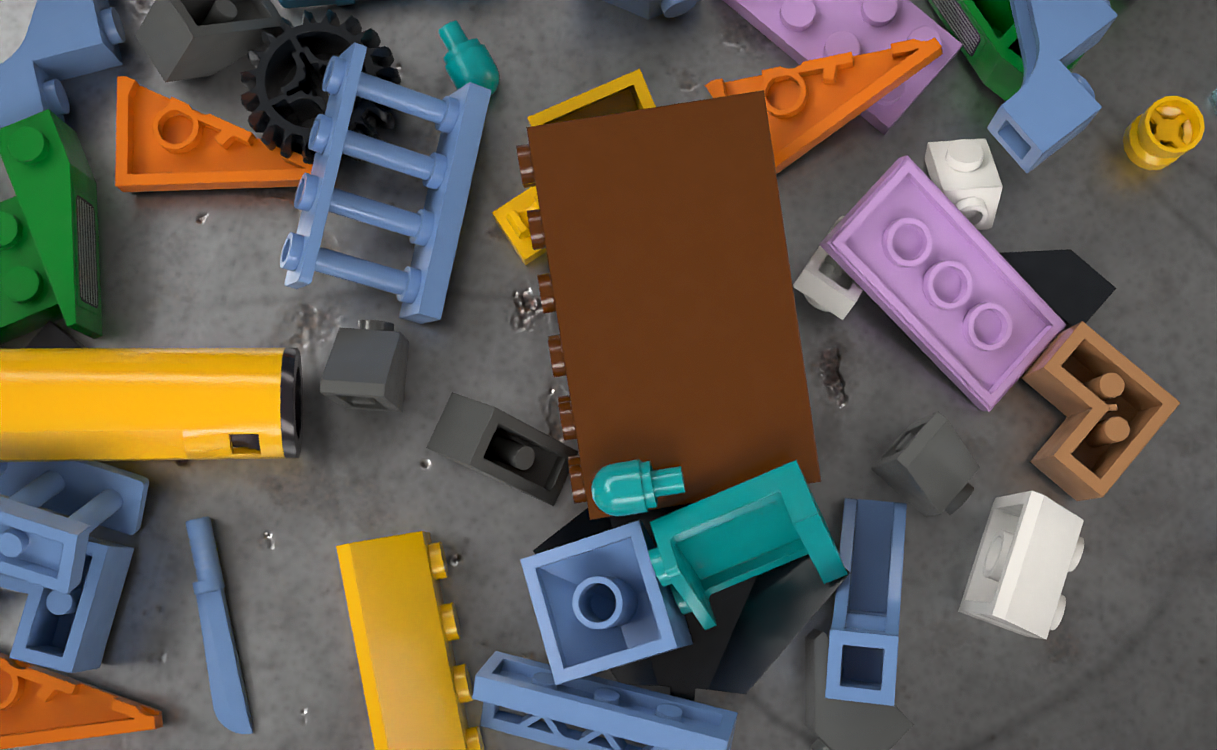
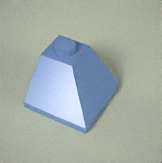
[520,520,693,685]

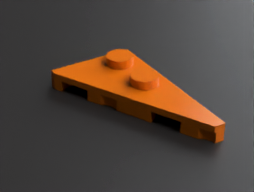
[705,37,943,174]
[115,76,313,192]
[0,652,163,749]

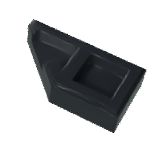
[1000,249,1116,330]

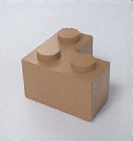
[1021,321,1180,501]

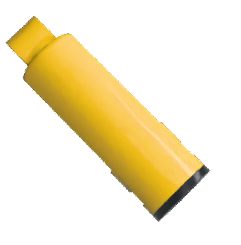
[0,348,303,462]

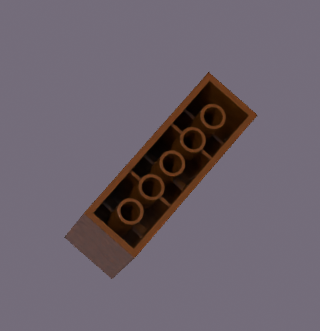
[516,90,821,520]

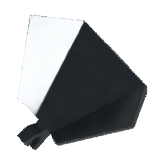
[533,503,850,702]

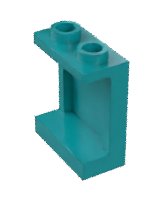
[648,460,848,630]

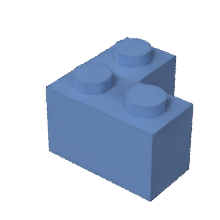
[0,537,134,673]

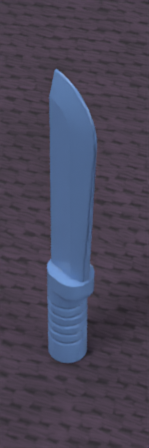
[185,516,253,734]

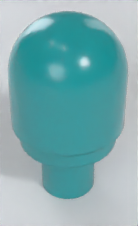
[438,21,500,96]
[591,459,686,516]

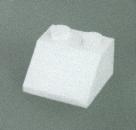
[958,491,1084,640]

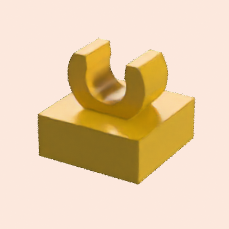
[492,186,546,265]

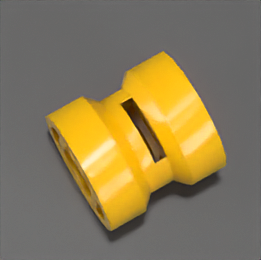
[1123,96,1205,170]

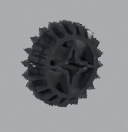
[240,9,401,167]

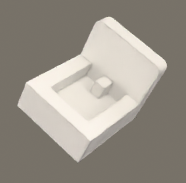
[925,138,1003,230]
[793,216,863,320]

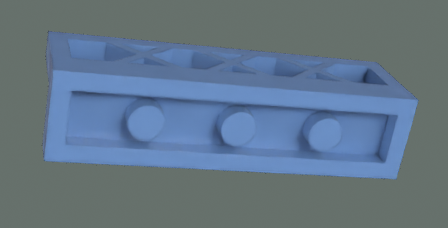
[472,651,738,750]

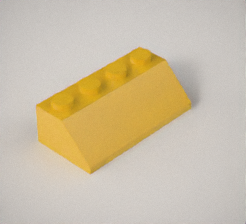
[336,531,484,750]

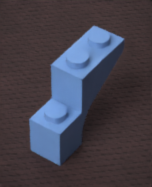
[0,0,126,128]
[987,0,1118,173]
[825,498,907,706]

